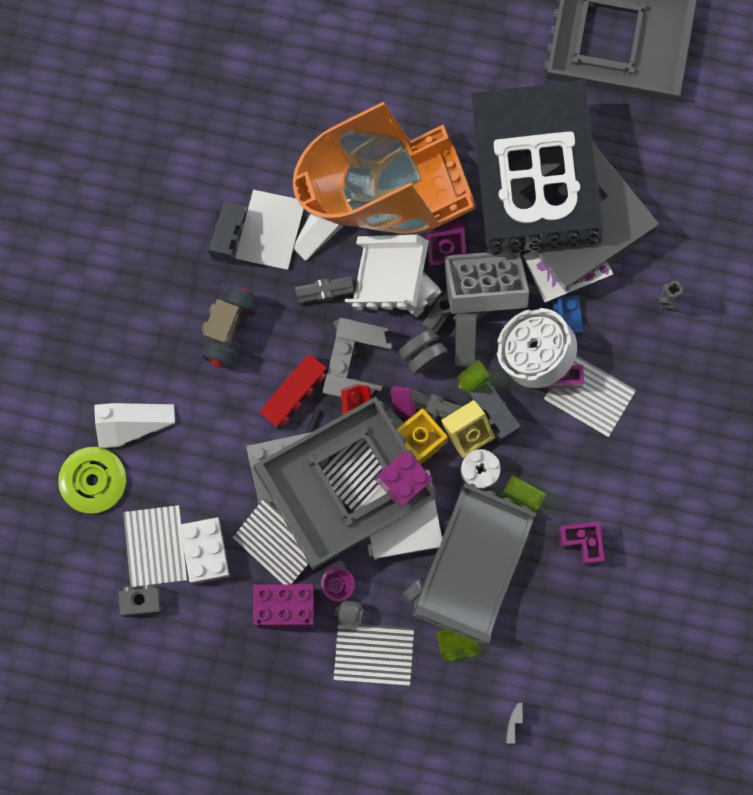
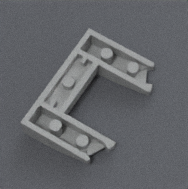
[323,317,392,397]

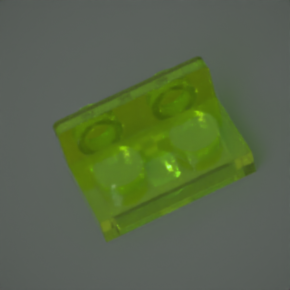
[436,630,480,661]

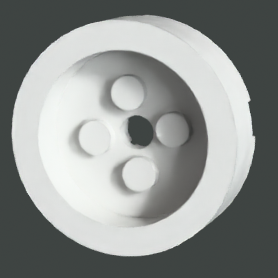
[497,308,577,388]

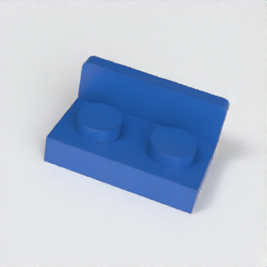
[553,295,583,334]

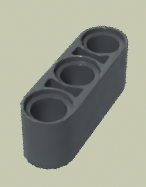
[455,313,476,368]

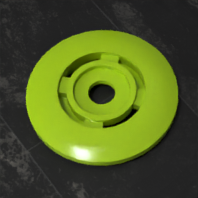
[58,447,126,514]

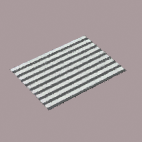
[233,499,308,585]
[334,623,414,685]

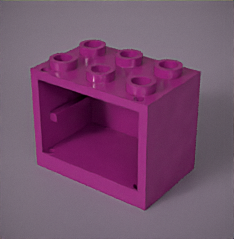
[253,584,315,628]

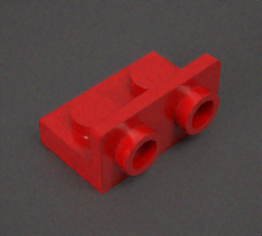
[341,384,372,415]

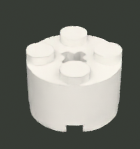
[408,272,442,318]
[460,450,500,491]

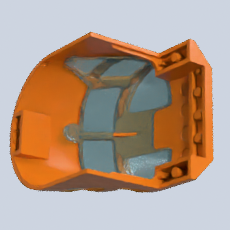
[293,102,476,235]

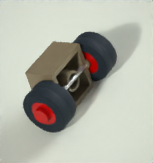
[202,287,261,369]

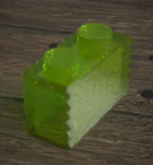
[503,475,546,512]

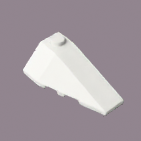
[293,192,359,261]
[95,403,175,449]

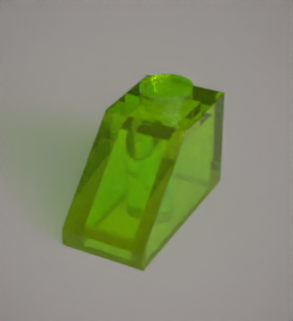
[457,360,490,395]

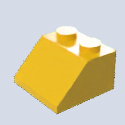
[396,408,448,465]

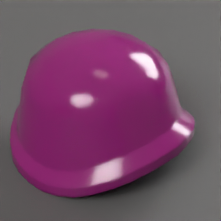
[321,567,355,602]

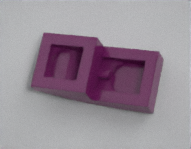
[391,386,416,420]

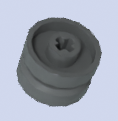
[399,329,448,375]

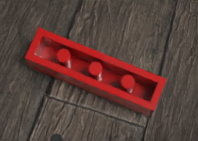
[259,354,327,429]

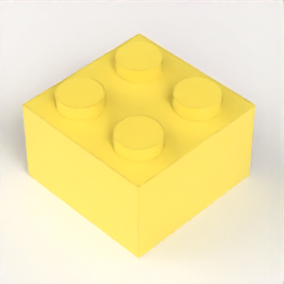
[441,400,495,458]

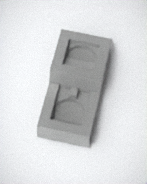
[506,703,523,744]

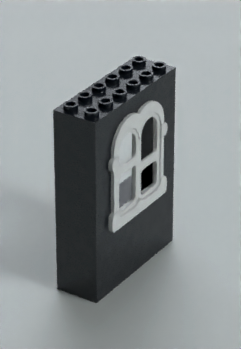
[471,80,603,255]

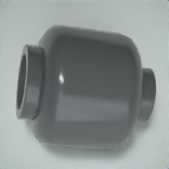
[335,600,365,628]

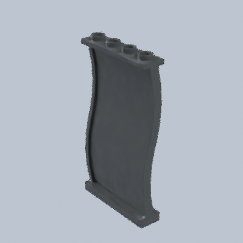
[412,483,536,645]

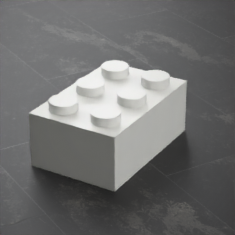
[180,518,230,584]

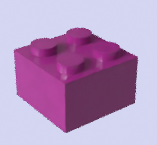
[424,217,466,266]
[375,450,433,509]

